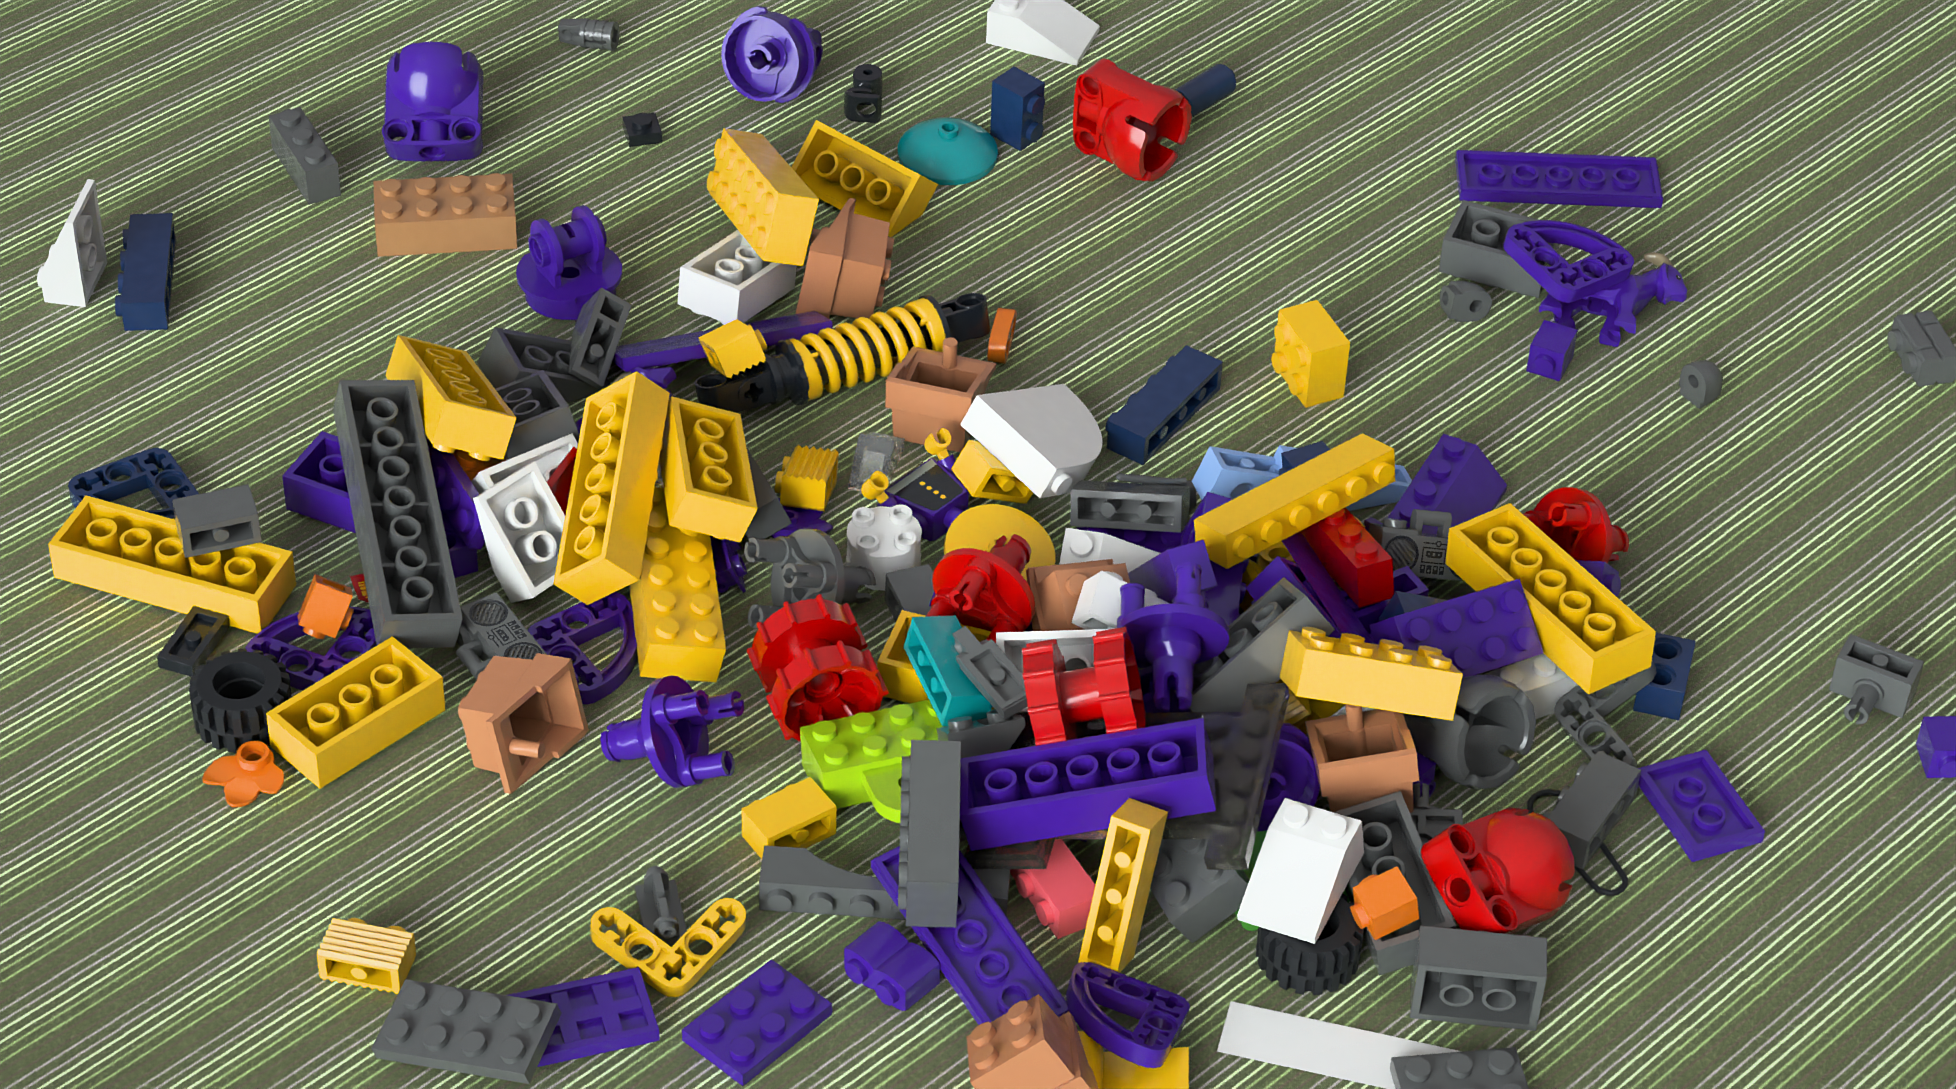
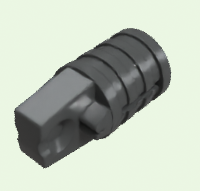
[558,18,620,51]

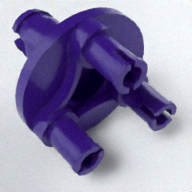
[1117,562,1229,712]
[600,675,744,788]

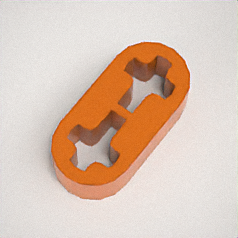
[987,307,1017,364]

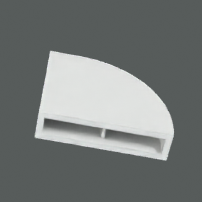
[960,384,1102,498]

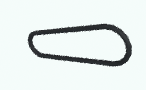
[1527,789,1628,896]

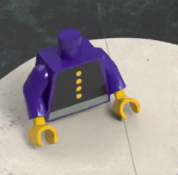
[861,428,970,541]

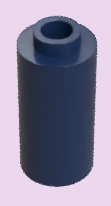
[1174,64,1236,117]

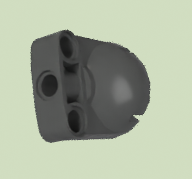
[1403,675,1536,789]

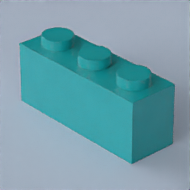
[903,615,993,726]

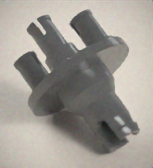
[744,529,876,629]

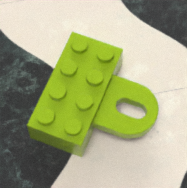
[800,700,945,823]

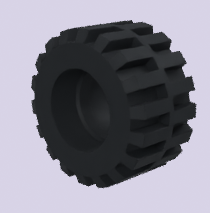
[189,649,292,753]
[1256,893,1364,995]

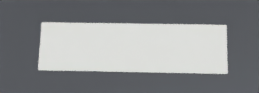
[1217,1001,1462,1089]

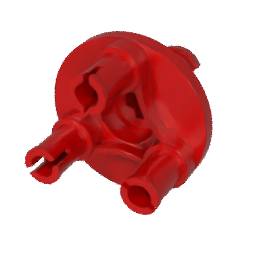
[1522,487,1629,564]
[925,534,1036,643]

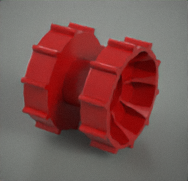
[746,594,889,742]
[1022,627,1146,746]

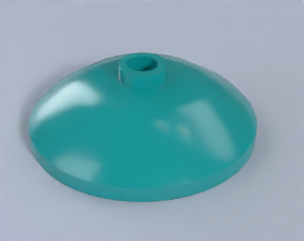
[897,117,998,185]

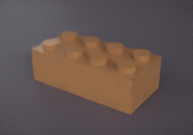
[373,173,517,257]

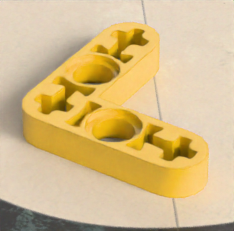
[590,898,746,997]

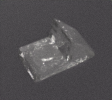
[848,432,905,492]

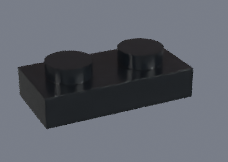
[157,606,230,677]

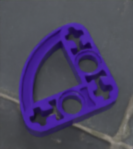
[1503,220,1634,303]
[528,592,638,704]
[245,606,377,691]
[1066,962,1190,1068]

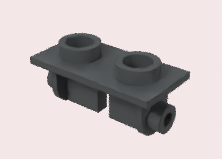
[635,866,687,950]

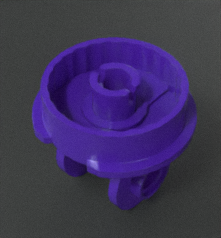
[721,6,823,103]
[516,205,623,320]
[1211,723,1320,832]

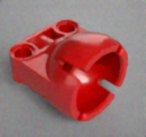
[1073,59,1192,182]
[1421,807,1575,934]

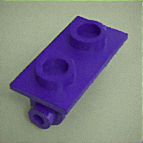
[710,535,748,593]

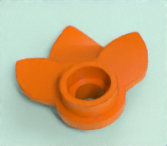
[202,741,284,807]

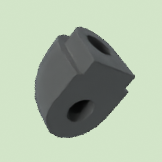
[1440,281,1492,322]
[1679,360,1723,409]

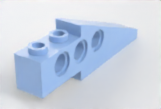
[1192,445,1412,511]

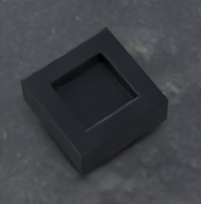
[622,112,662,147]

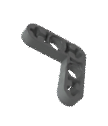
[1554,659,1656,768]

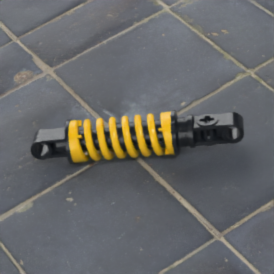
[695,293,990,413]

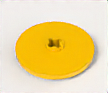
[944,504,1056,581]

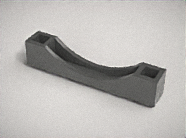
[759,845,1010,920]

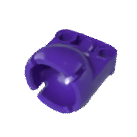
[382,41,483,161]

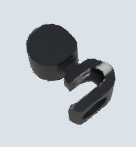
[844,64,882,123]

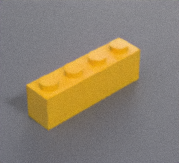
[1078,798,1168,973]

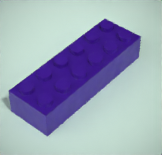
[960,718,1216,851]

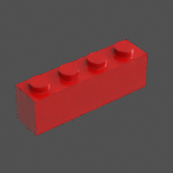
[1299,507,1394,608]

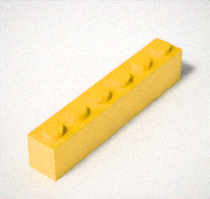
[1194,433,1395,569]

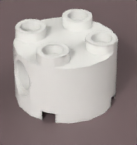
[846,504,922,591]

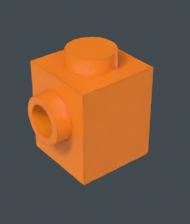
[297,574,354,639]
[1350,866,1419,940]

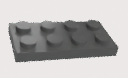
[371,979,562,1084]

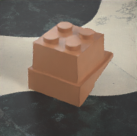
[796,198,894,319]
[885,337,996,453]
[1026,559,1130,631]
[458,653,589,794]
[1305,704,1419,813]
[966,994,1099,1089]

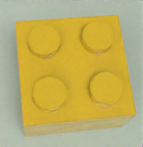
[1271,300,1350,408]

